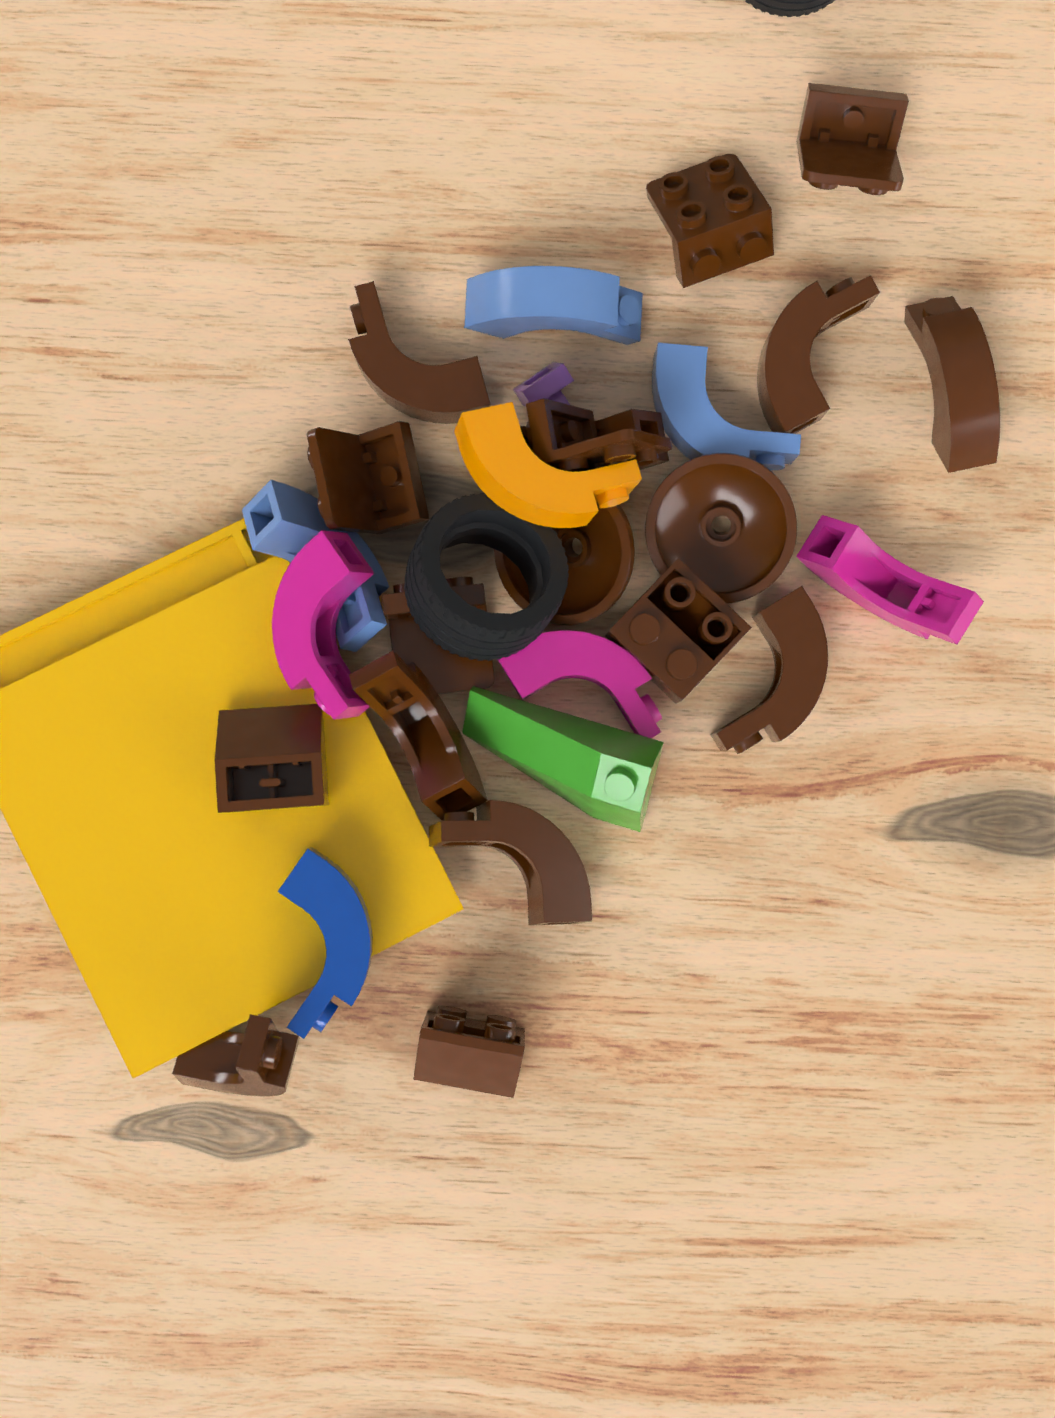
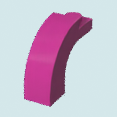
[796,515,984,645]
[272,530,374,720]
[498,630,662,738]

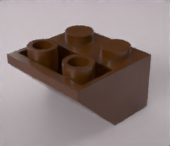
[605,558,752,704]
[214,704,329,813]
[413,1006,525,1098]

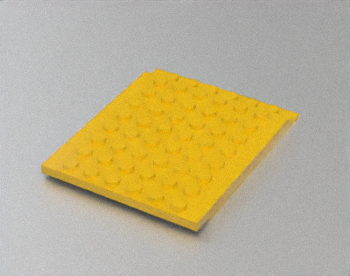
[0,518,464,1079]

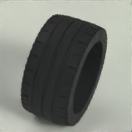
[404,493,569,661]

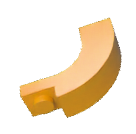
[454,402,642,528]

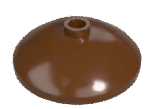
[645,453,797,604]
[494,502,635,625]

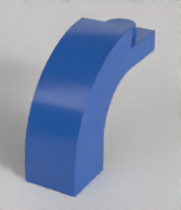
[278,847,373,1039]

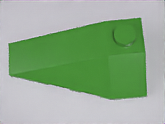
[462,686,664,832]

